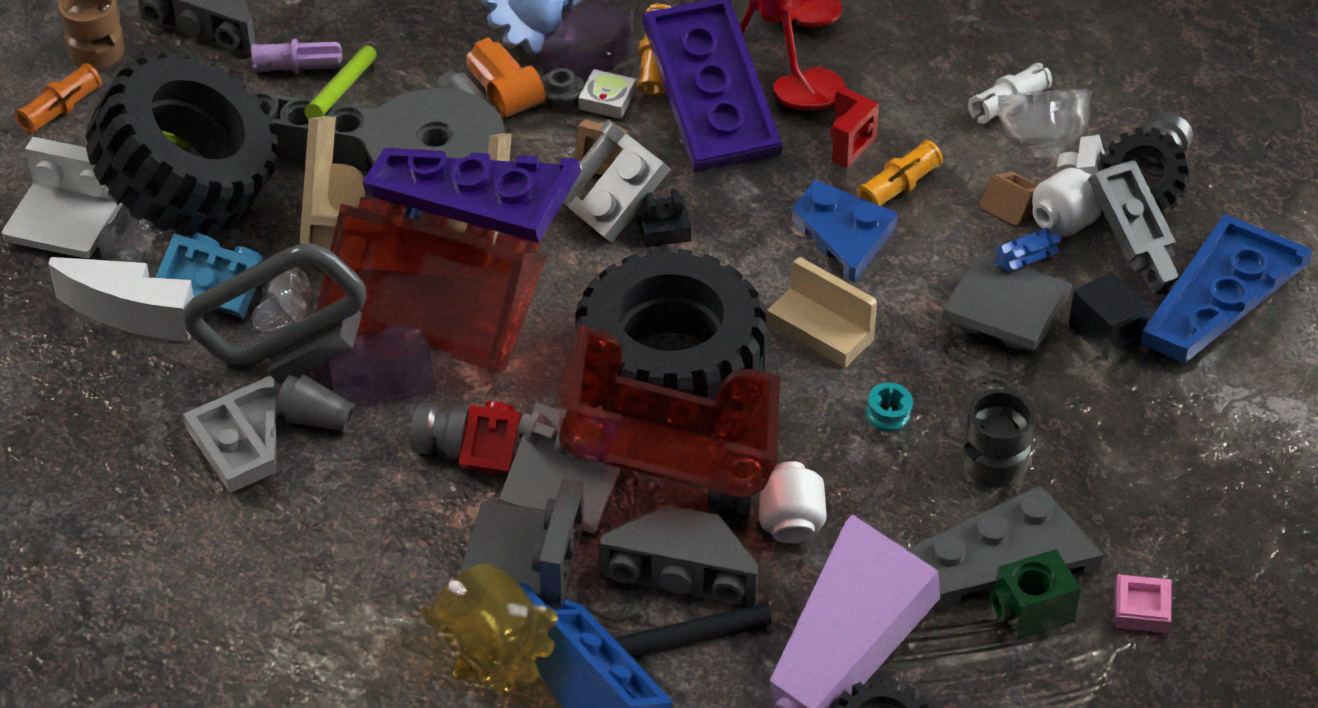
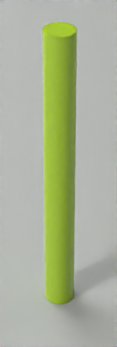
[304,45,377,120]

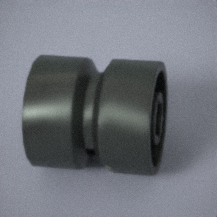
[962,389,1036,487]

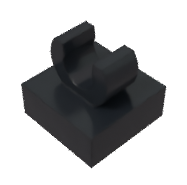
[636,189,691,247]

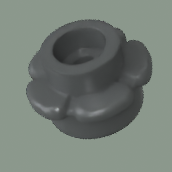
[541,68,584,110]

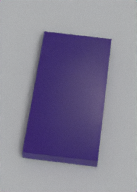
[642,0,783,172]

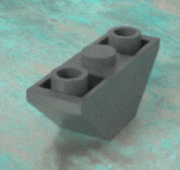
[138,0,255,57]
[599,505,759,606]

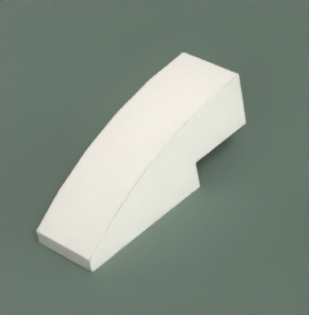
[48,257,194,342]

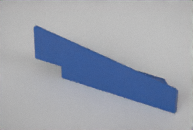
[504,582,673,708]

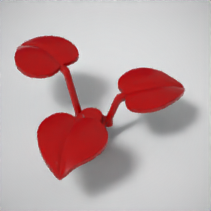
[740,0,847,110]

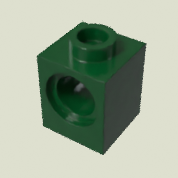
[990,549,1081,640]

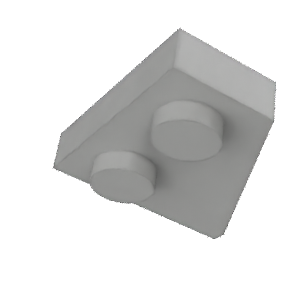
[183,376,277,493]

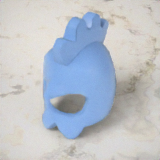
[481,0,581,56]

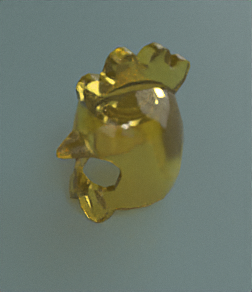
[420,563,558,695]

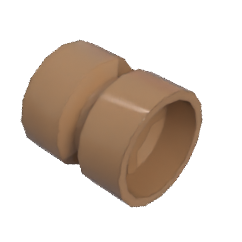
[58,0,125,69]

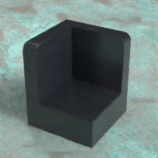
[1069,272,1150,360]

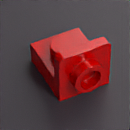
[830,87,879,168]
[458,401,524,476]

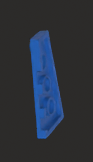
[1140,214,1313,363]

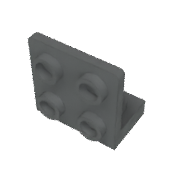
[458,479,584,604]

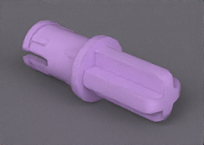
[251,39,342,74]

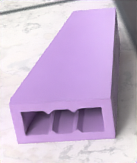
[770,514,940,708]

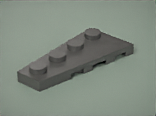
[906,485,1104,609]

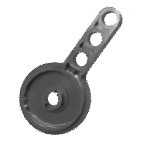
[250,88,505,172]

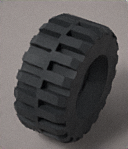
[85,53,279,236]
[575,249,766,436]

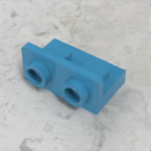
[155,233,271,318]

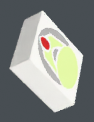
[578,69,636,119]

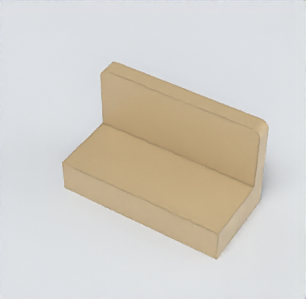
[766,257,877,368]

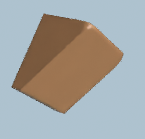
[980,171,1038,225]

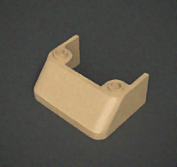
[300,116,512,279]

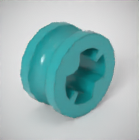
[865,383,913,431]

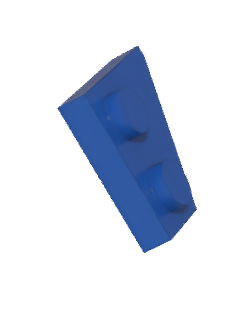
[792,180,898,282]

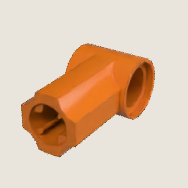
[466,38,546,119]

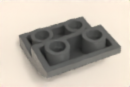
[942,253,1073,350]

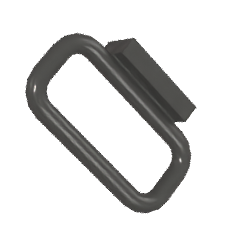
[182,244,367,384]

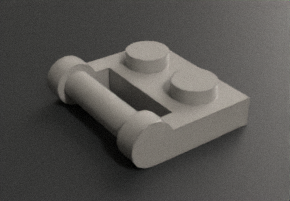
[563,119,671,243]

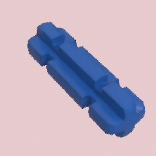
[993,228,1061,273]

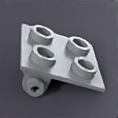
[499,402,632,535]

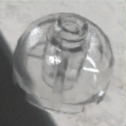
[997,88,1091,158]

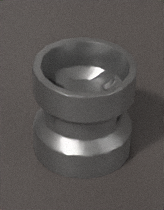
[1135,112,1193,177]
[410,402,469,459]

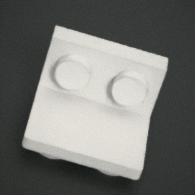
[2,137,123,259]

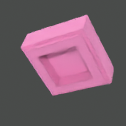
[1114,574,1171,634]

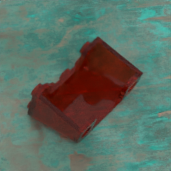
[315,197,548,371]
[558,324,780,497]

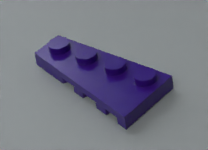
[362,148,581,243]

